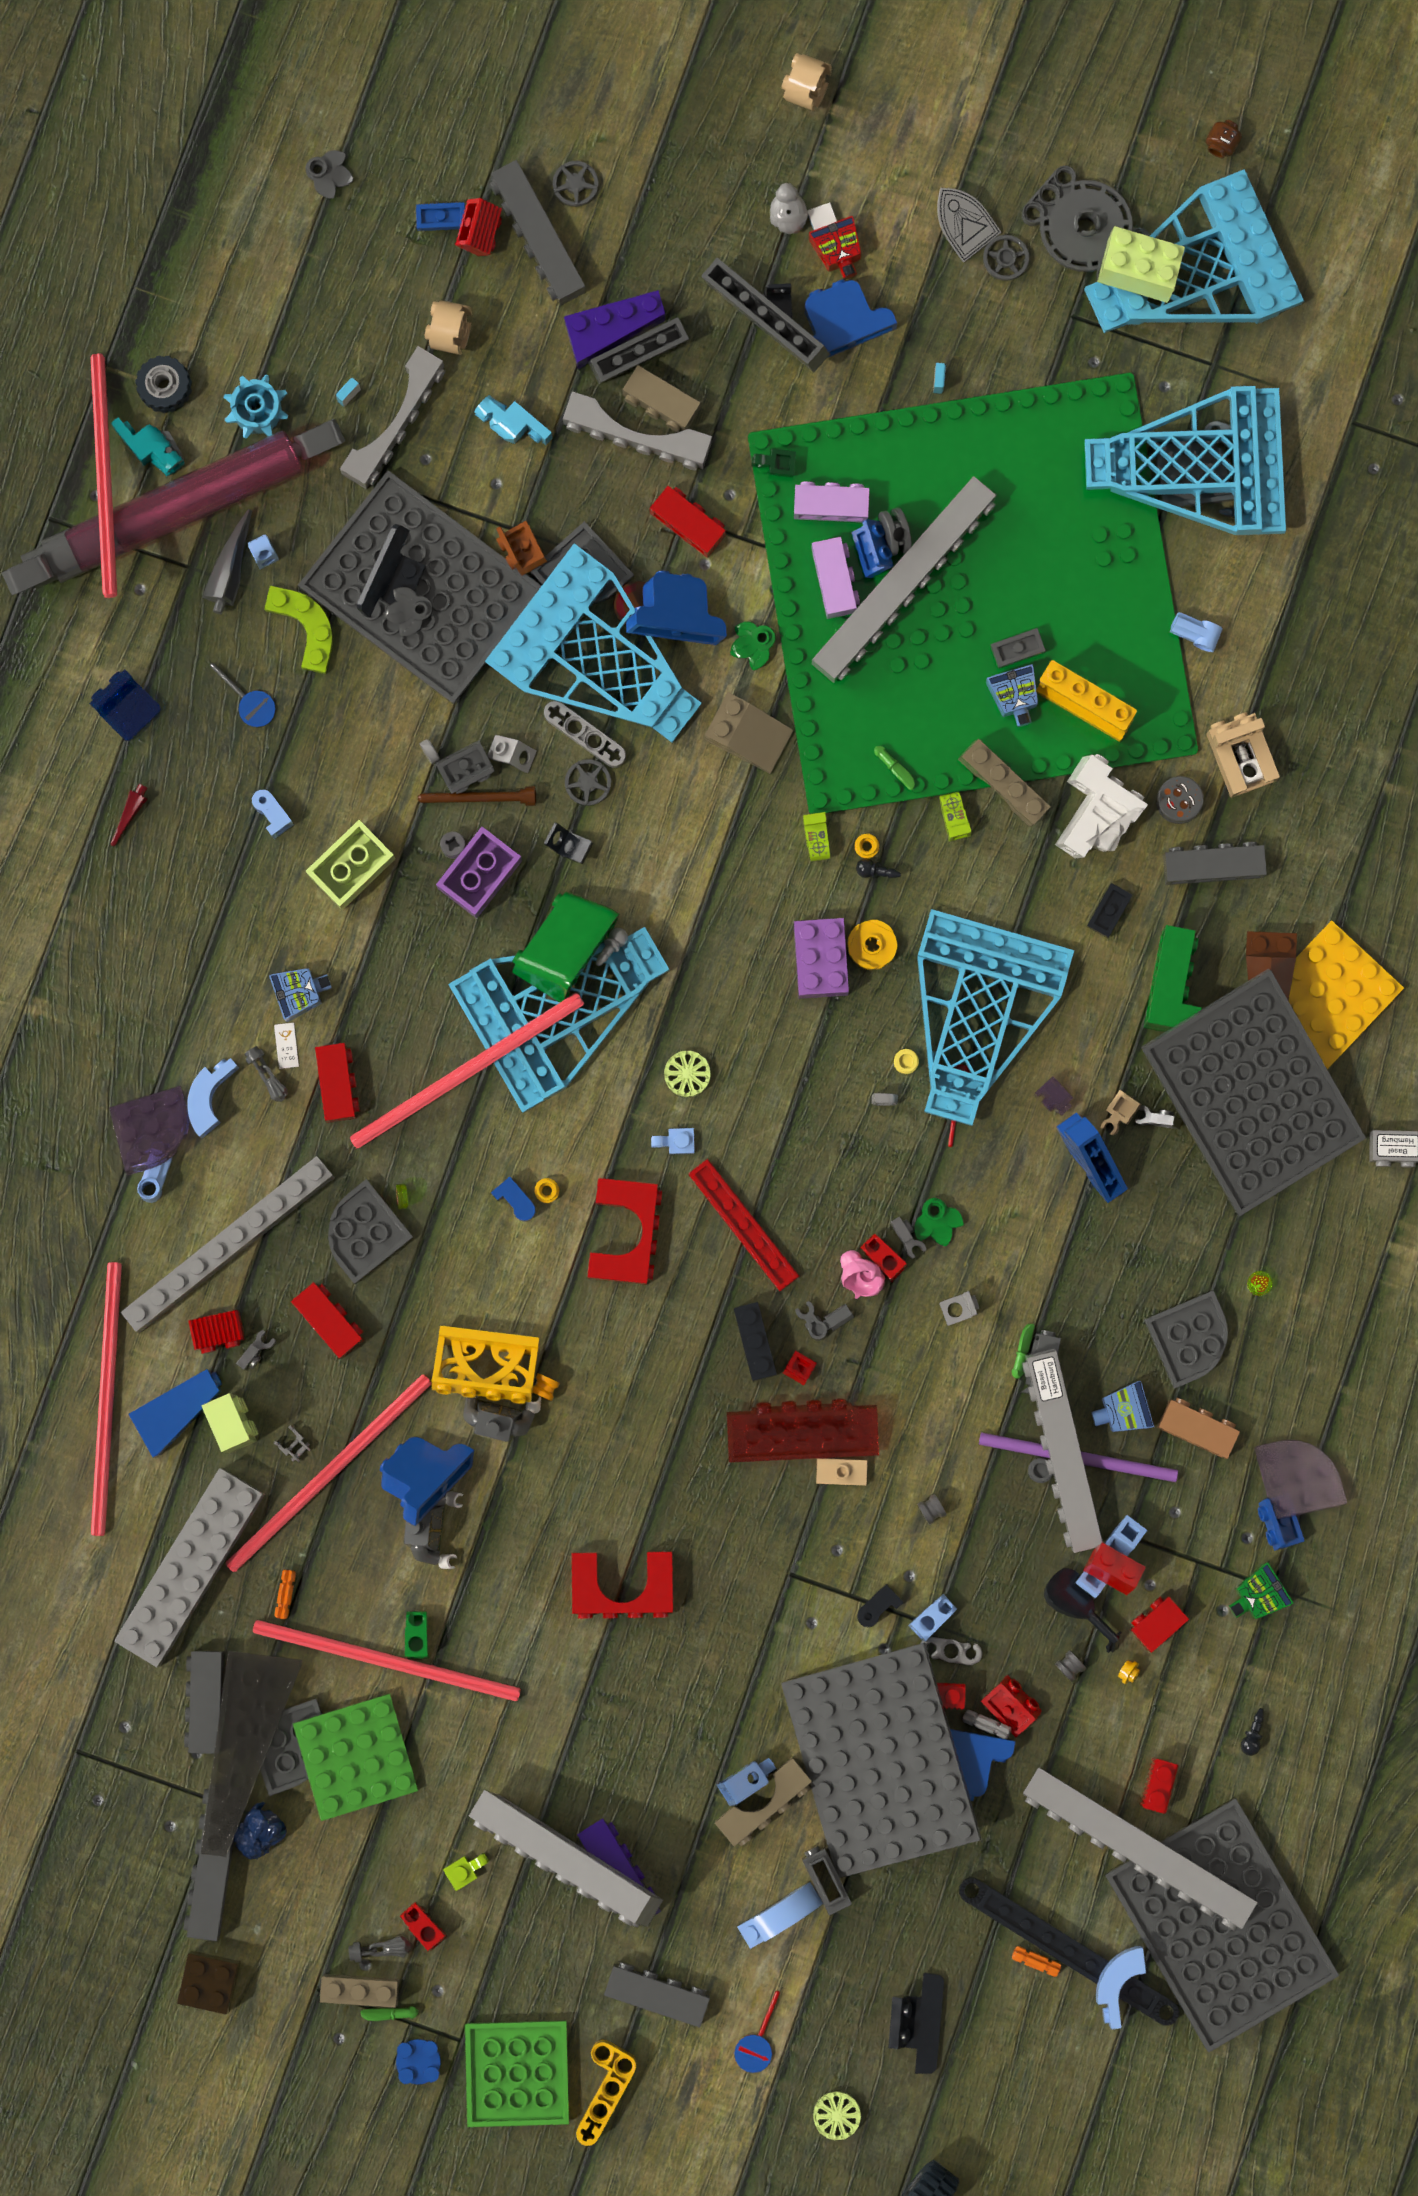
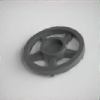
[553,161,598,207]
[983,235,1029,281]
[565,759,611,806]

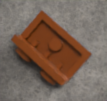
[496,521,547,576]

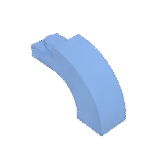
[187,1058,239,1138]
[1075,1515,1147,1598]
[737,1882,823,1949]
[1096,1946,1146,2029]

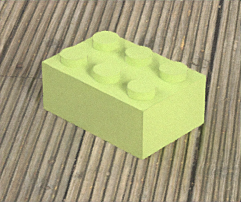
[1097,226,1185,303]
[306,820,395,910]
[201,1393,258,1453]

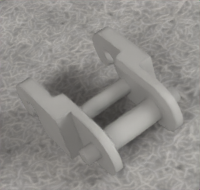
[273,1425,311,1462]

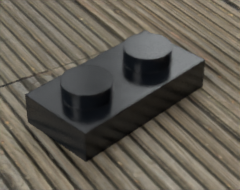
[1086,883,1132,939]

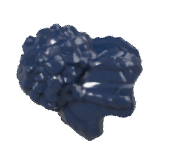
[233,1802,287,1860]

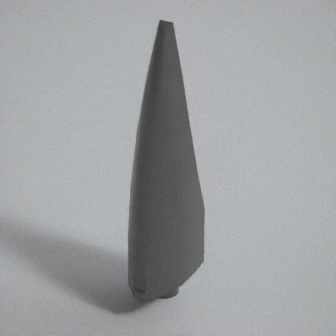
[202,509,252,614]

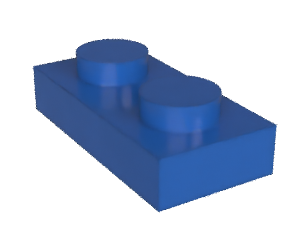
[416,202,465,231]

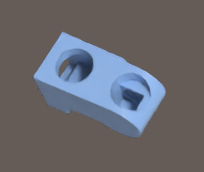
[248,534,279,569]
[252,790,294,839]
[908,1594,957,1641]

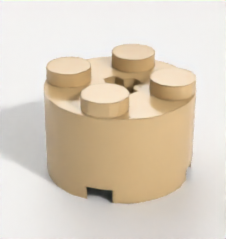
[782,54,832,111]
[425,300,472,355]

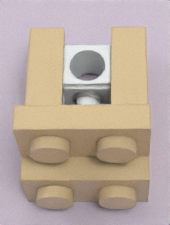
[1206,712,1280,798]

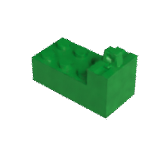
[1143,925,1202,1032]

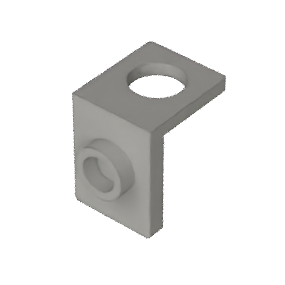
[487,735,537,773]
[939,1291,980,1326]

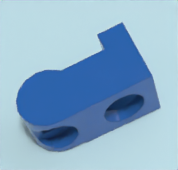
[491,1177,536,1222]

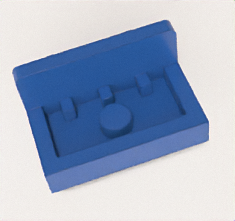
[851,519,894,578]
[1258,1493,1305,1551]

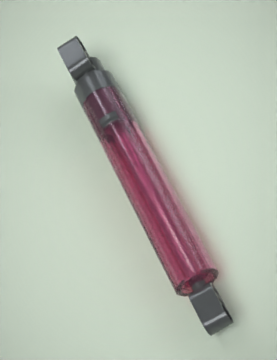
[1,418,346,595]

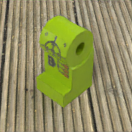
[939,792,972,842]
[803,812,830,861]

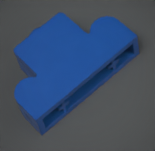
[1056,1112,1128,1203]

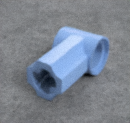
[1170,612,1223,652]
[137,1151,172,1203]

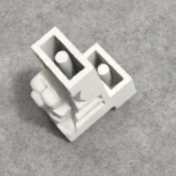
[1055,754,1148,858]

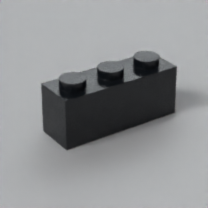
[734,1302,777,1382]

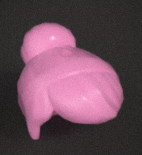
[840,1250,885,1299]

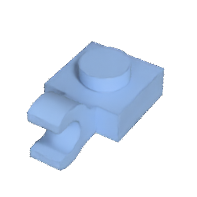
[651,1128,694,1154]

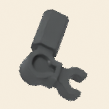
[795,1301,854,1341]

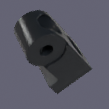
[857,1584,904,1628]

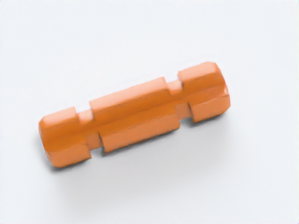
[274,1569,296,1619]
[1012,1946,1061,1977]

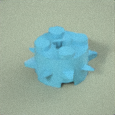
[224,375,288,438]

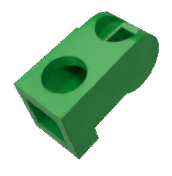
[405,1611,429,1659]

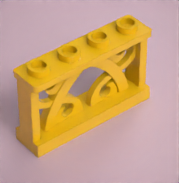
[1036,660,1137,742]
[432,1326,539,1404]

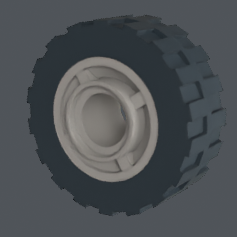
[135,355,192,413]

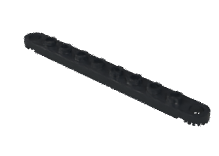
[959,1877,1179,2026]

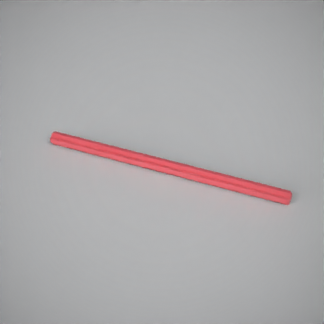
[91,353,117,598]
[350,993,584,1148]
[91,1262,122,1536]
[226,1374,432,1572]
[253,1620,521,1701]

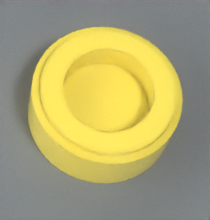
[894,1049,919,1074]

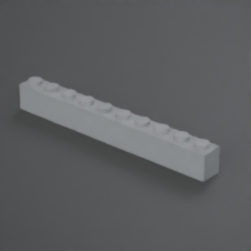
[812,476,996,683]
[121,1156,335,1333]
[1023,1768,1258,1931]

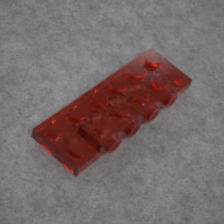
[727,1398,879,1463]

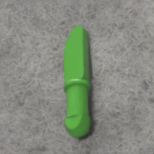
[874,746,915,790]
[1012,1323,1035,1379]
[360,2006,419,2021]

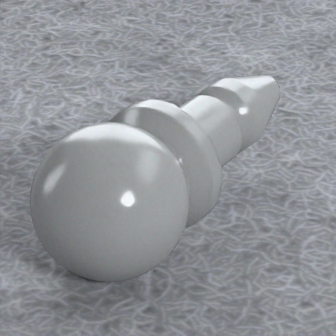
[596,928,628,966]

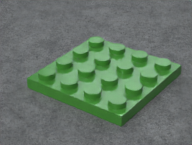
[292,1694,418,1821]
[465,2020,569,2127]

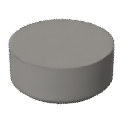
[419,739,440,764]

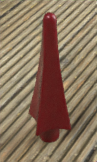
[111,783,148,846]

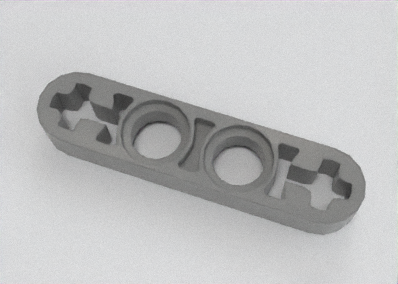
[544,701,626,768]

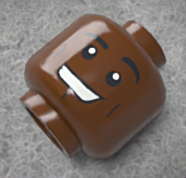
[1205,120,1242,158]

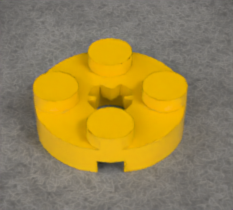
[848,920,897,970]

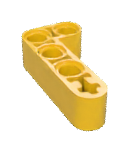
[576,2040,637,2146]

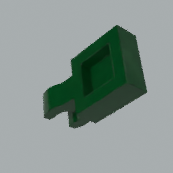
[751,449,796,477]

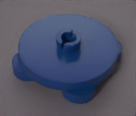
[396,2039,441,2084]

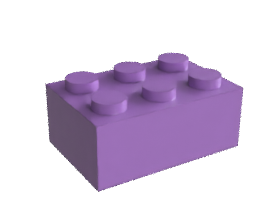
[436,827,522,919]
[794,918,849,999]

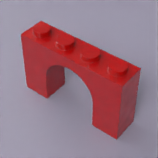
[587,1178,662,1285]
[572,1552,673,1619]

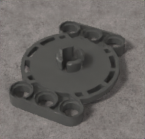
[1022,165,1150,281]

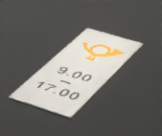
[274,1023,299,1069]

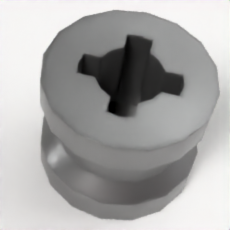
[440,832,466,859]
[917,1494,947,1525]
[1055,1650,1087,1682]

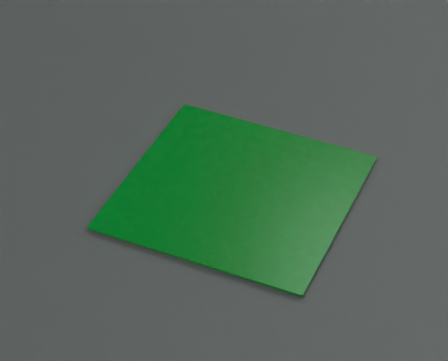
[748,373,1198,814]

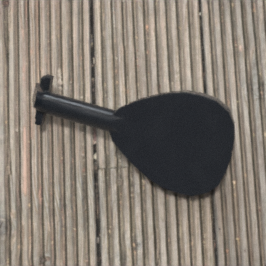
[1044,1568,1122,1653]

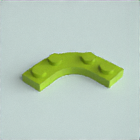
[265,586,333,674]

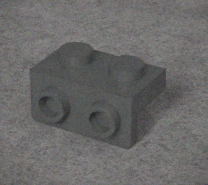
[435,740,495,794]

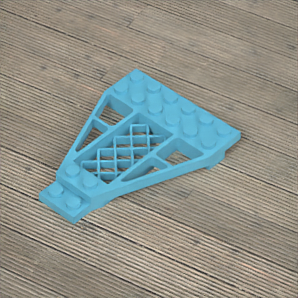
[1084,169,1304,333]
[1084,386,1286,535]
[485,543,702,743]
[917,909,1074,1126]
[448,927,670,1113]

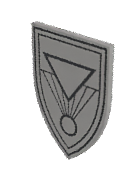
[937,188,1001,262]

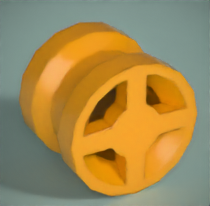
[532,1373,560,1401]

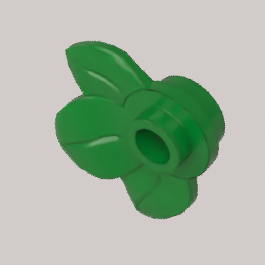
[730,622,776,670]
[914,1198,964,1247]

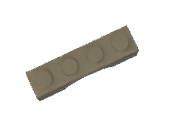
[958,739,1050,827]
[715,1757,812,1847]

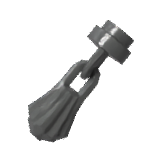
[245,1046,288,1102]
[348,1936,411,1963]

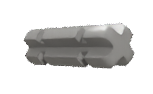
[963,1710,1011,1739]

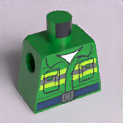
[1229,1562,1293,1619]

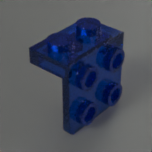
[89,669,161,741]

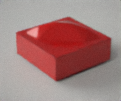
[783,1351,817,1385]

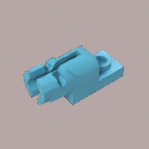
[475,395,552,445]

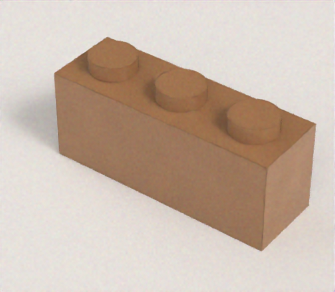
[1157,1398,1240,1459]

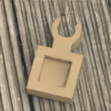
[1101,1090,1142,1136]

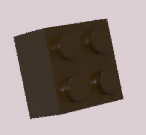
[177,1951,241,2014]

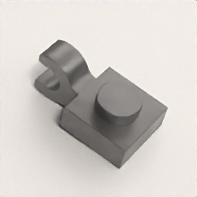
[1135,1105,1182,1130]
[890,1217,926,1259]
[236,1330,276,1370]

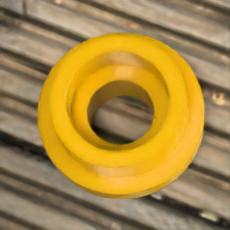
[855,834,879,859]
[534,1178,559,1203]
[1118,1660,1140,1685]

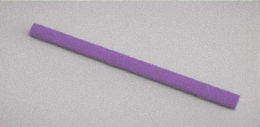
[979,1432,1178,1482]

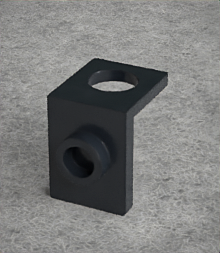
[766,283,792,319]
[544,822,594,864]

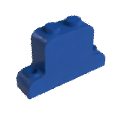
[805,279,897,358]
[626,571,727,645]
[380,1437,474,1526]
[950,1729,1015,1801]

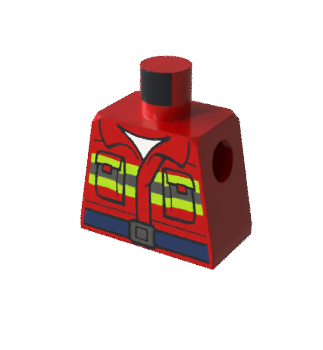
[809,216,861,279]

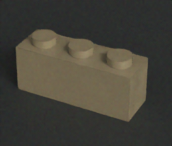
[622,365,701,432]
[320,1974,400,2008]

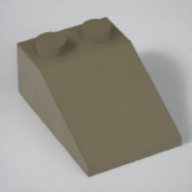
[705,692,793,774]

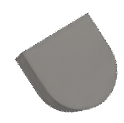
[872,1093,898,1106]

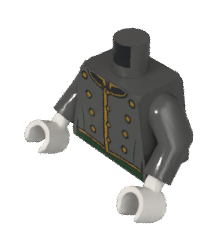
[463,1380,541,1442]
[404,1491,463,1569]

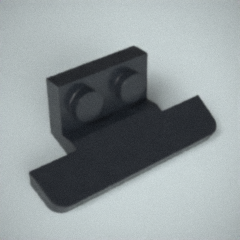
[357,524,426,618]
[888,1972,944,2074]

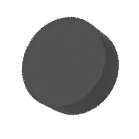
[1028,1458,1053,1483]

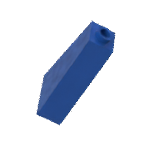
[129,1369,222,1458]

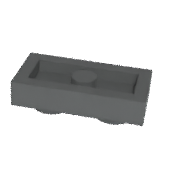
[990,628,1046,669]

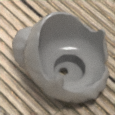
[770,183,808,235]

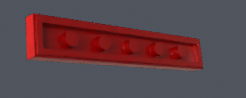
[688,1159,799,1292]

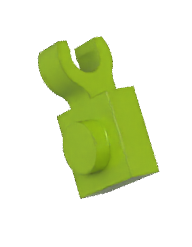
[443,1853,489,1891]

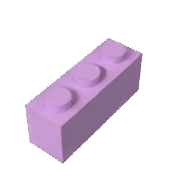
[794,482,869,522]
[811,537,860,619]

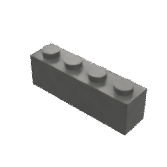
[588,317,689,385]
[1163,842,1267,885]
[184,1651,224,1754]
[604,1962,710,2028]

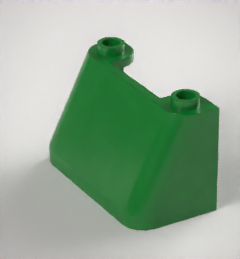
[512,891,620,1003]

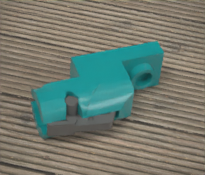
[111,417,185,477]

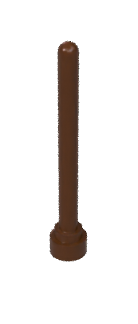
[417,786,536,806]

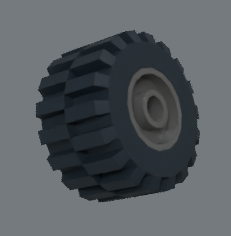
[902,2160,959,2196]

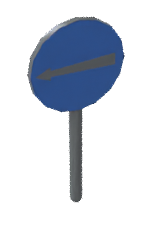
[210,663,275,728]

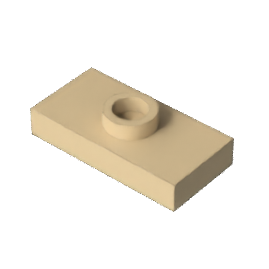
[816,1459,867,1486]

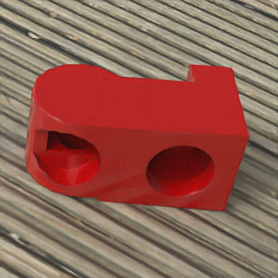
[860,1234,908,1282]
[400,1902,448,1951]

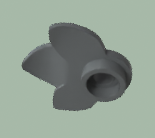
[306,150,353,199]
[383,587,432,636]

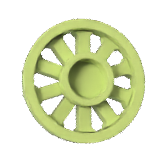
[664,1051,711,1097]
[813,2091,861,2140]

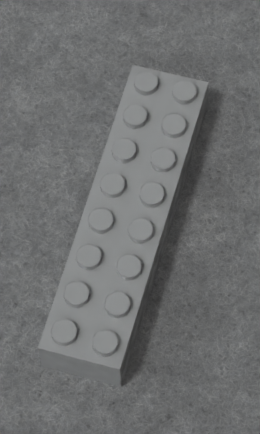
[114,1468,265,1667]
[469,1790,663,1927]

